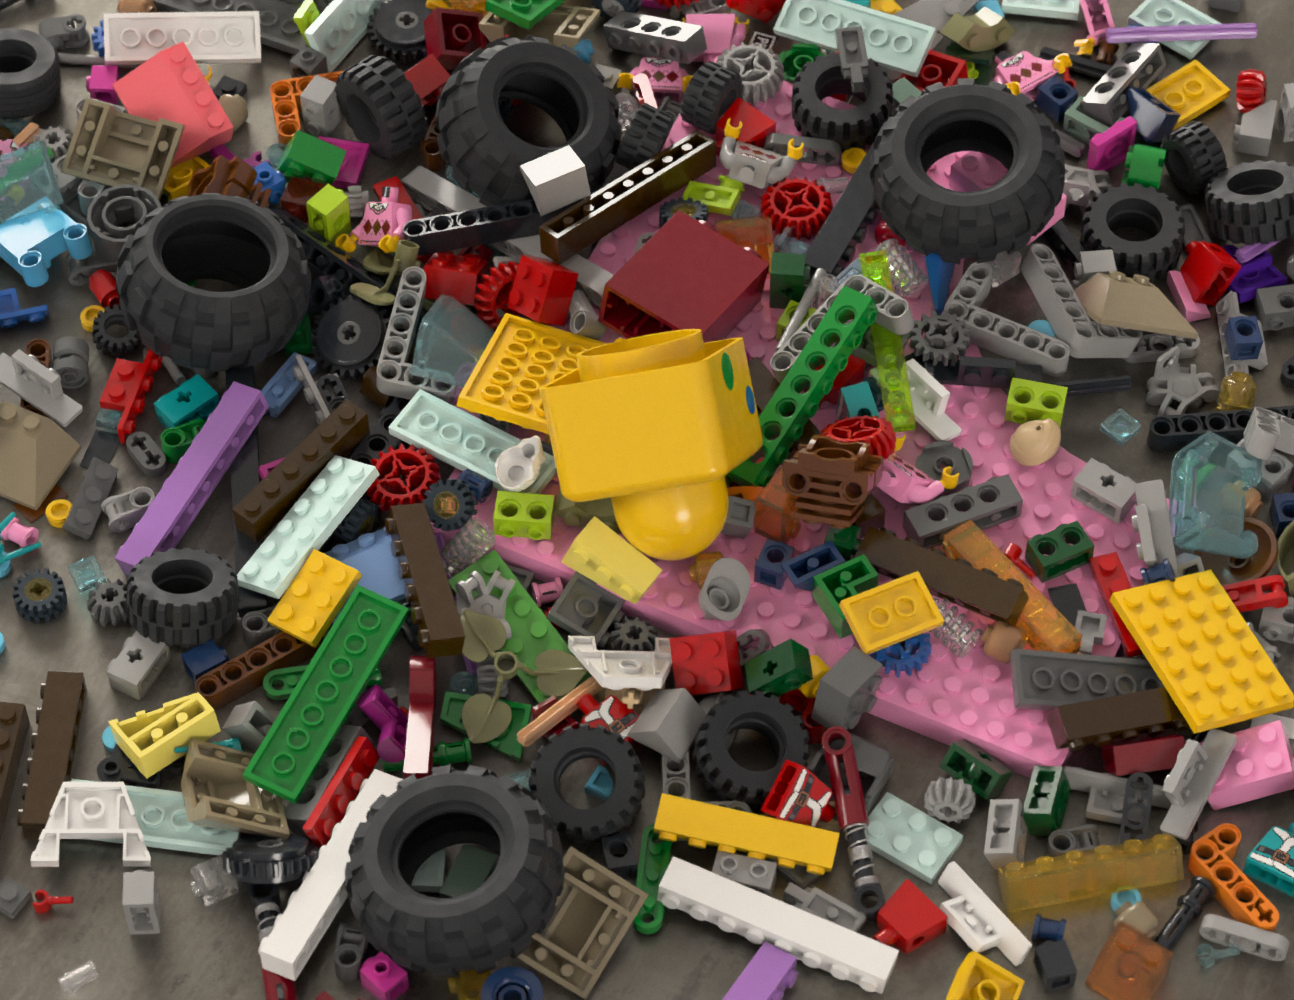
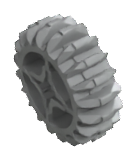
[716,42,784,105]

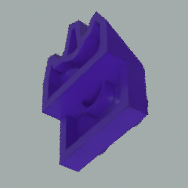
[1224,244,1287,303]

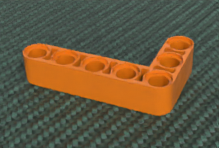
[270,70,345,152]

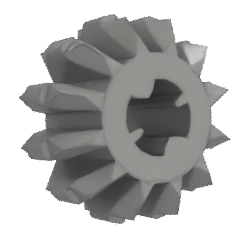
[33,125,73,166]
[924,777,976,824]

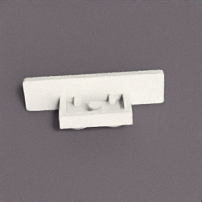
[869,359,962,441]
[938,861,1032,966]

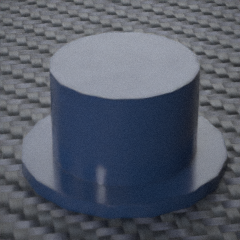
[481,966,543,1000]

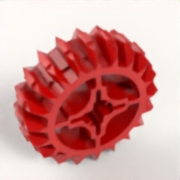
[760,175,833,242]
[473,261,521,332]
[819,415,896,460]
[366,443,441,513]

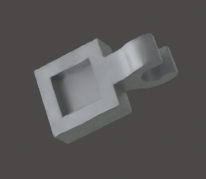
[1073,610,1107,655]

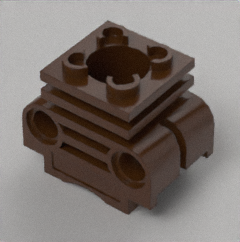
[187,155,272,208]
[783,435,883,529]

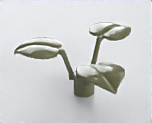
[350,240,470,317]
[460,610,587,744]

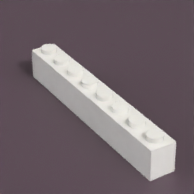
[258,769,403,981]
[657,856,899,994]

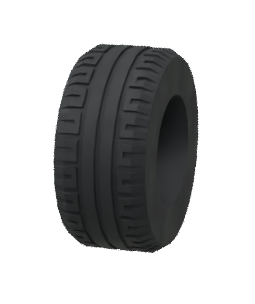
[0,28,61,120]

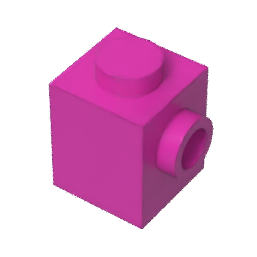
[86,65,120,105]
[359,952,409,1000]

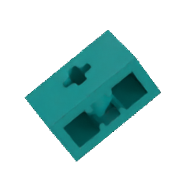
[154,374,219,429]

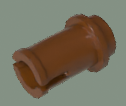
[1096,37,1119,66]

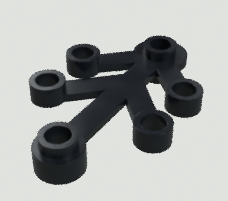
[97,711,186,788]

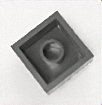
[811,647,883,730]

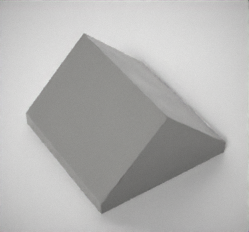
[519,145,591,216]
[628,688,707,763]

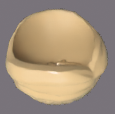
[1009,418,1061,466]

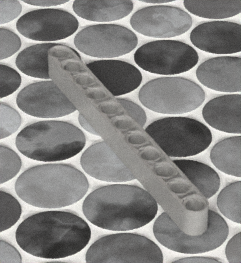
[400,166,613,309]

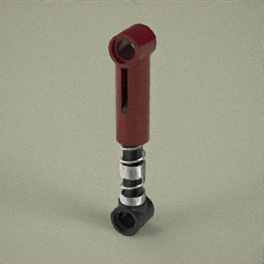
[822,726,886,920]
[248,883,298,1000]

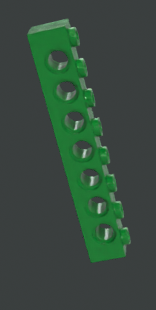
[728,285,878,488]

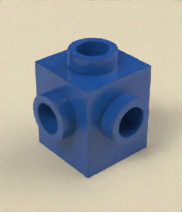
[253,161,287,208]

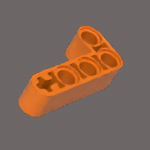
[1188,823,1279,933]

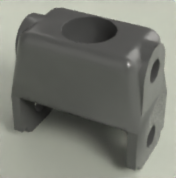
[808,733,895,817]

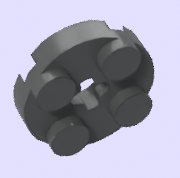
[916,441,973,494]

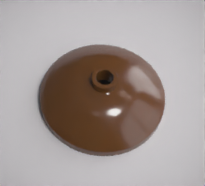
[1193,517,1278,586]

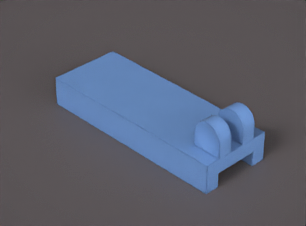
[261,352,318,418]

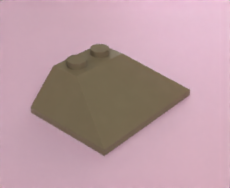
[479,4,600,48]
[60,98,185,201]
[1074,271,1198,339]
[0,401,81,511]
[181,738,290,839]
[516,846,649,1000]

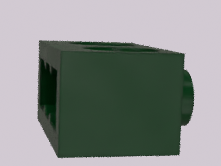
[1025,521,1095,583]
[1022,766,1071,836]

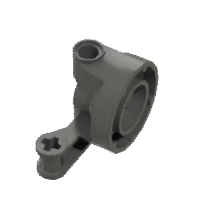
[66,185,162,286]

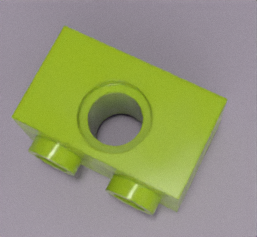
[306,184,352,245]

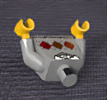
[719,118,804,189]

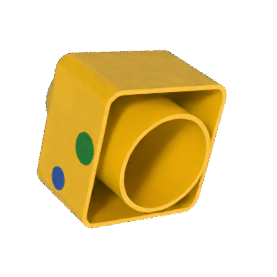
[540,329,763,561]

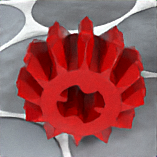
[1236,69,1267,113]

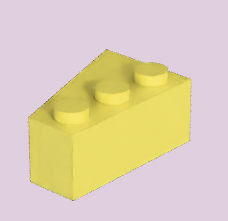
[561,516,662,605]
[109,692,221,779]

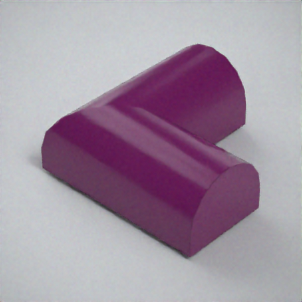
[357,684,408,763]

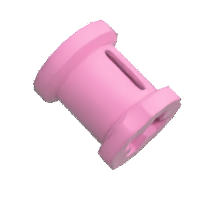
[0,517,39,549]
[531,577,563,608]

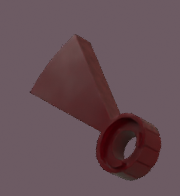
[403,656,437,780]

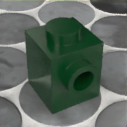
[824,525,863,562]

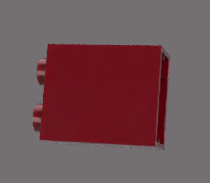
[598,210,770,343]

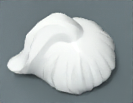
[494,435,547,492]

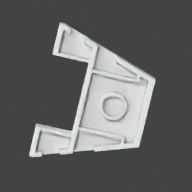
[568,636,673,691]
[31,782,151,867]

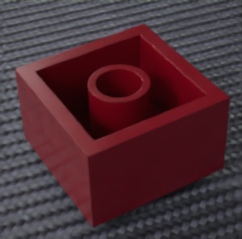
[423,7,487,70]

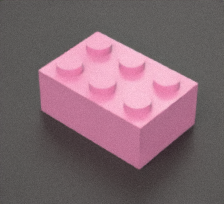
[1199,720,1294,811]

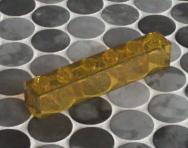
[942,519,1082,654]
[997,834,1184,913]

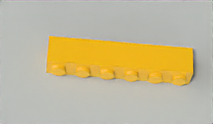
[654,793,839,875]

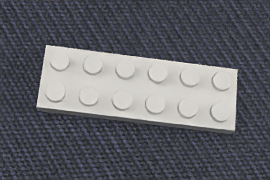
[103,11,261,65]

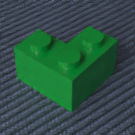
[277,130,346,186]
[812,554,879,639]

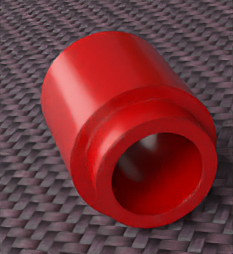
[89,269,120,309]

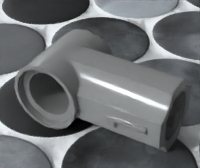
[568,289,607,340]

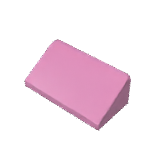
[1167,271,1211,322]

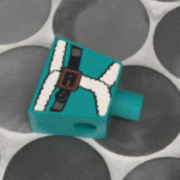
[836,381,880,420]
[1243,822,1294,898]

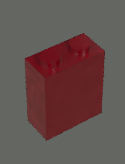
[1101,731,1187,776]

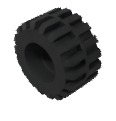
[681,61,743,135]
[615,103,674,170]
[1161,121,1227,195]

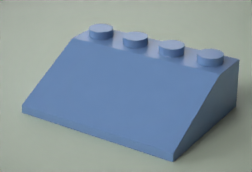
[324,527,405,625]

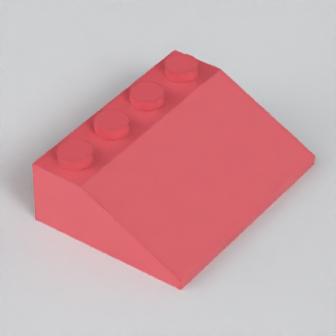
[112,41,234,168]

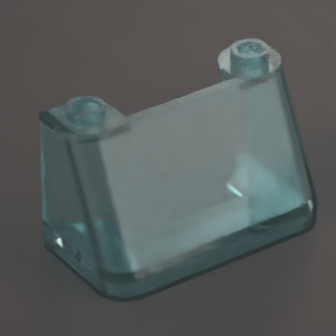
[0,140,64,223]
[411,294,495,387]
[1168,431,1262,559]

